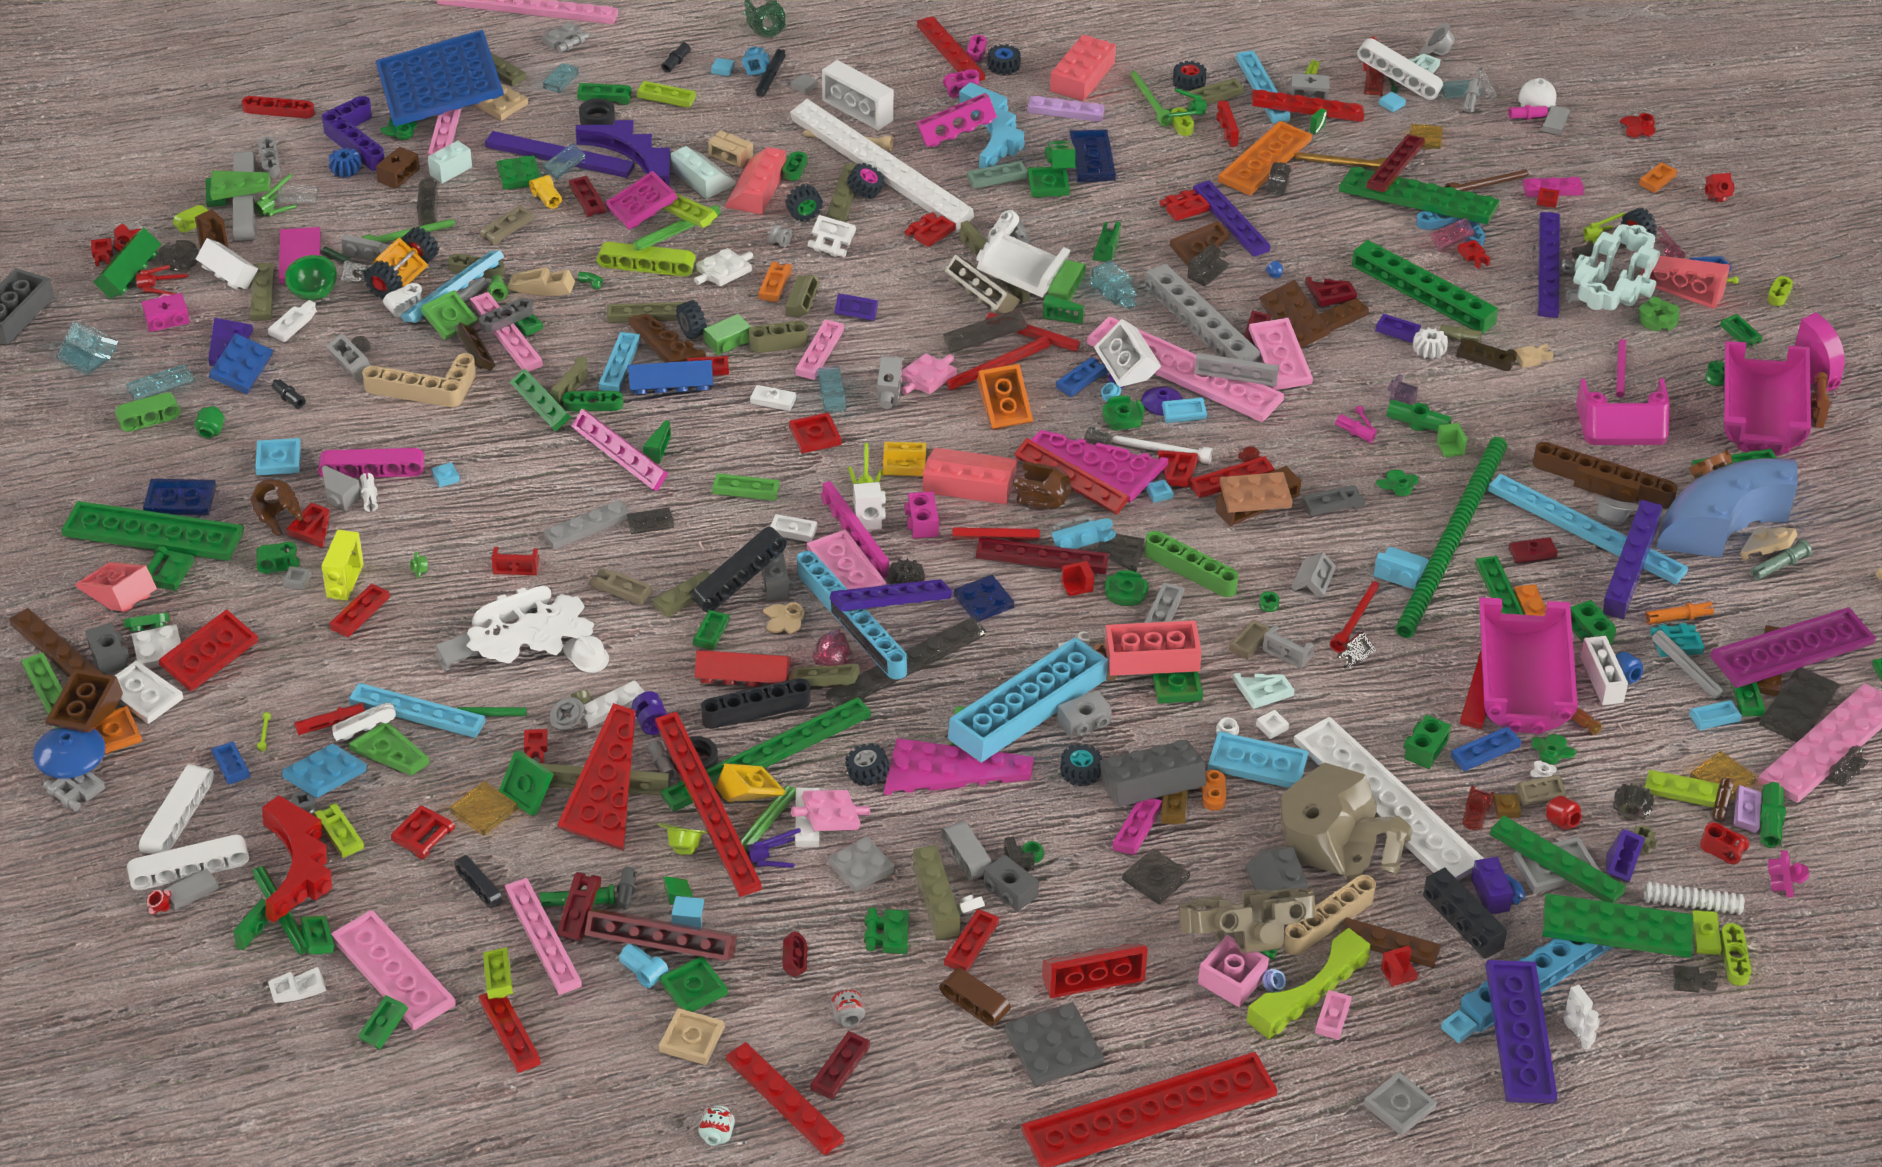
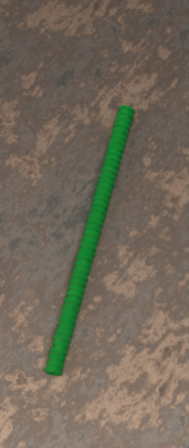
[1395,437,1508,638]

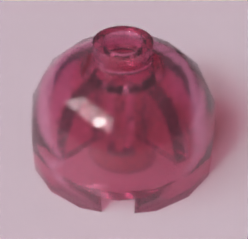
[813,629,853,666]

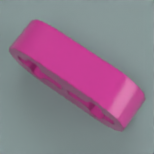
[967,35,987,62]

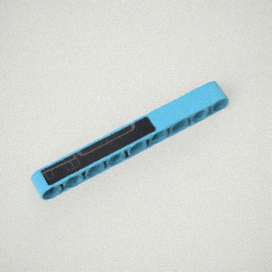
[797,551,907,679]

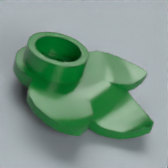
[380,118,417,140]
[1376,469,1419,496]
[1531,734,1577,765]

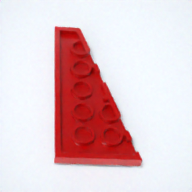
[557,703,636,851]

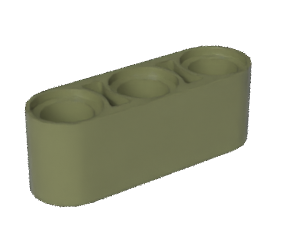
[749,320,808,353]

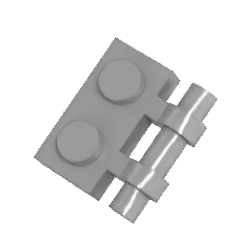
[541,22,590,53]
[43,771,105,811]

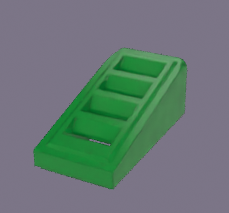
[1043,295,1084,324]
[643,420,671,464]

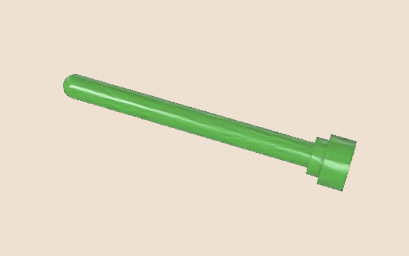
[1130,71,1173,126]
[362,219,455,243]

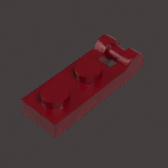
[569,176,606,218]
[556,872,601,942]

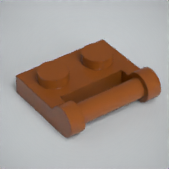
[1811,372,1830,428]

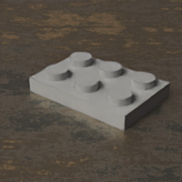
[1513,837,1600,894]

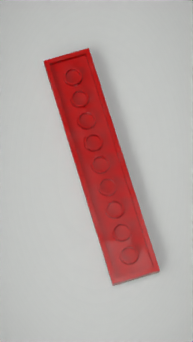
[1021,1051,1277,1167]

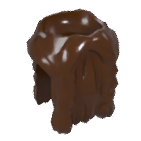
[1013,462,1071,509]
[251,477,303,536]

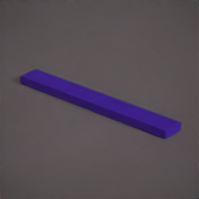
[485,131,635,178]

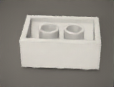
[1094,319,1161,387]

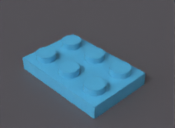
[282,743,367,798]

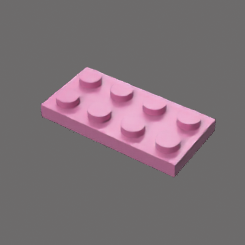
[1249,318,1313,390]
[807,529,886,589]

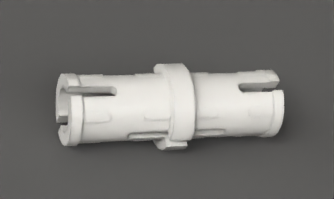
[360,473,378,512]

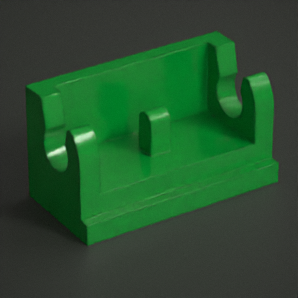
[1092,221,1121,263]

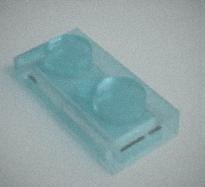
[543,63,579,93]

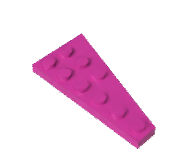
[1031,430,1168,503]

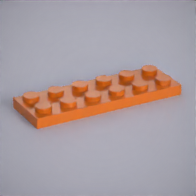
[1218,121,1312,196]

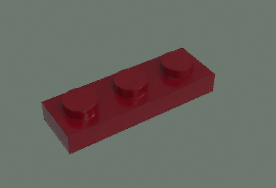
[810,1031,870,1100]

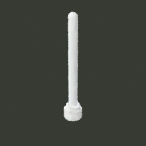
[1112,436,1213,465]

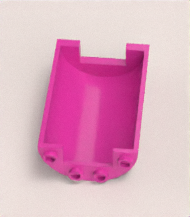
[1724,341,1811,456]
[1479,597,1578,734]

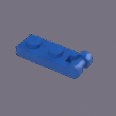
[1056,357,1109,397]

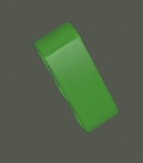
[1048,259,1086,301]
[115,393,181,432]

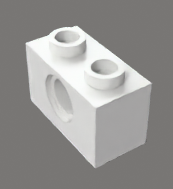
[853,482,886,530]

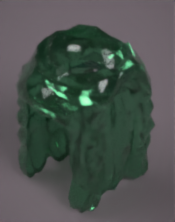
[744,0,786,38]

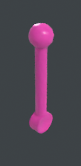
[1355,406,1377,432]

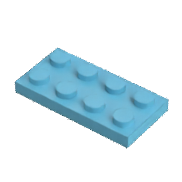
[1207,731,1309,788]

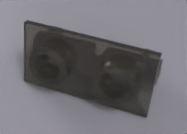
[1825,745,1869,787]

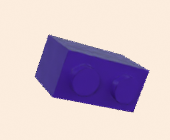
[1471,857,1514,914]

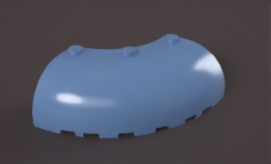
[1656,458,1798,558]

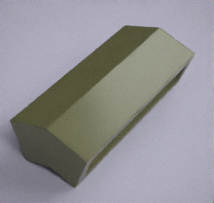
[786,273,820,318]

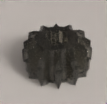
[1266,162,1291,195]
[887,557,925,585]
[1613,782,1654,821]

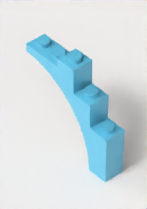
[959,82,1025,169]

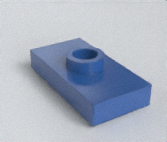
[211,741,250,785]

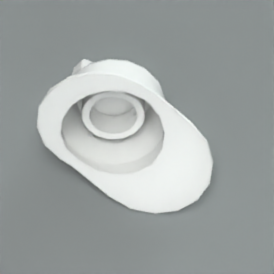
[563,635,609,673]

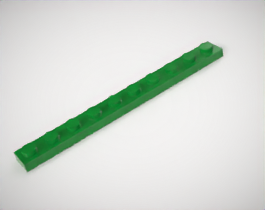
[661,697,871,812]

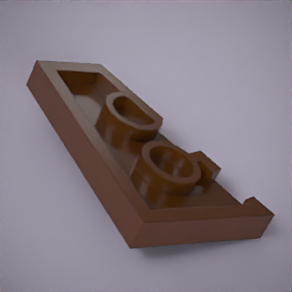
[1169,221,1230,271]

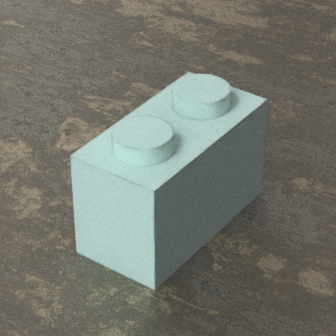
[428,141,472,183]

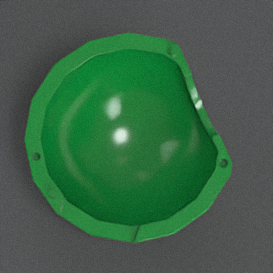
[285,255,337,301]

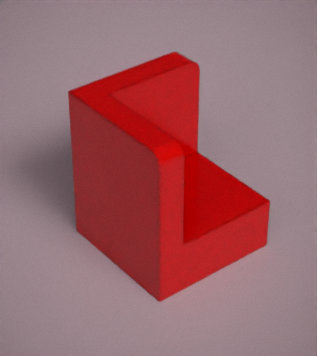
[1061,561,1094,596]
[1381,946,1418,987]

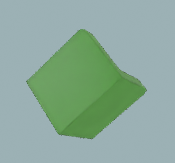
[1436,423,1467,457]

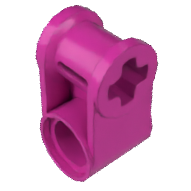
[943,69,979,98]

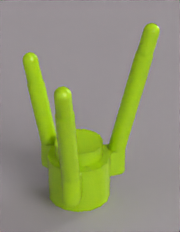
[1583,212,1625,245]
[848,442,883,484]

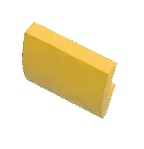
[883,442,926,476]

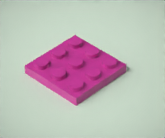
[604,171,678,230]

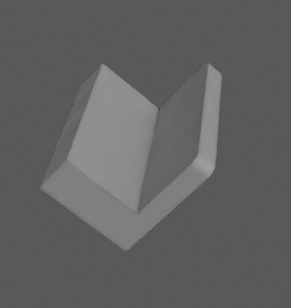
[1291,552,1336,598]

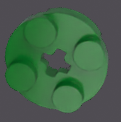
[1102,395,1144,431]

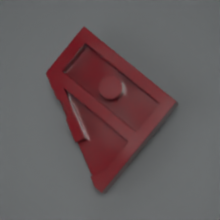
[1305,277,1358,307]

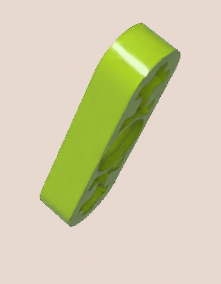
[1720,923,1752,986]

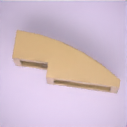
[507,267,575,296]

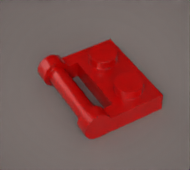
[391,805,455,860]

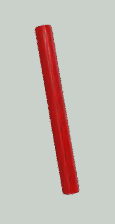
[946,336,1050,391]

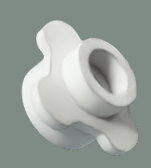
[1530,761,1557,779]

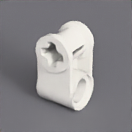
[383,283,423,317]

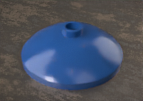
[33,727,105,779]

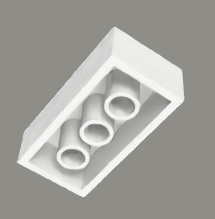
[822,60,894,131]

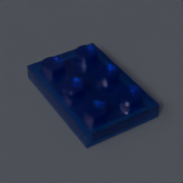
[143,479,216,515]

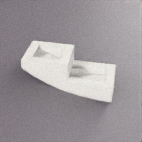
[268,967,327,1003]

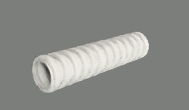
[1644,881,1745,915]

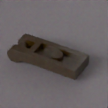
[1456,338,1518,371]

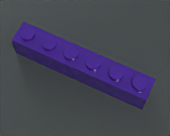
[1603,500,1662,619]

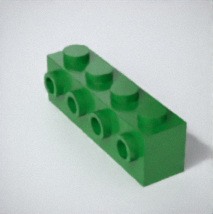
[93,228,162,299]

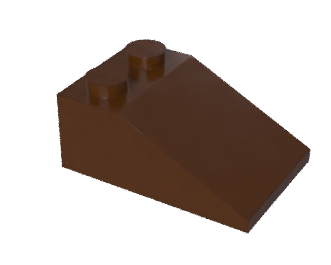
[45,668,123,733]

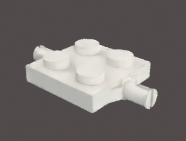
[694,248,754,286]

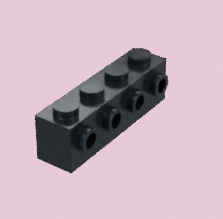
[1423,867,1507,959]

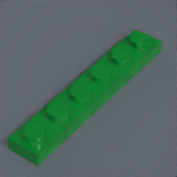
[1490,815,1626,903]

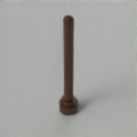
[1445,170,1529,191]

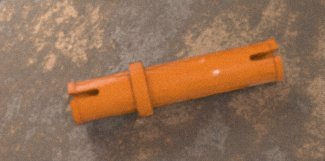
[1645,601,1714,625]

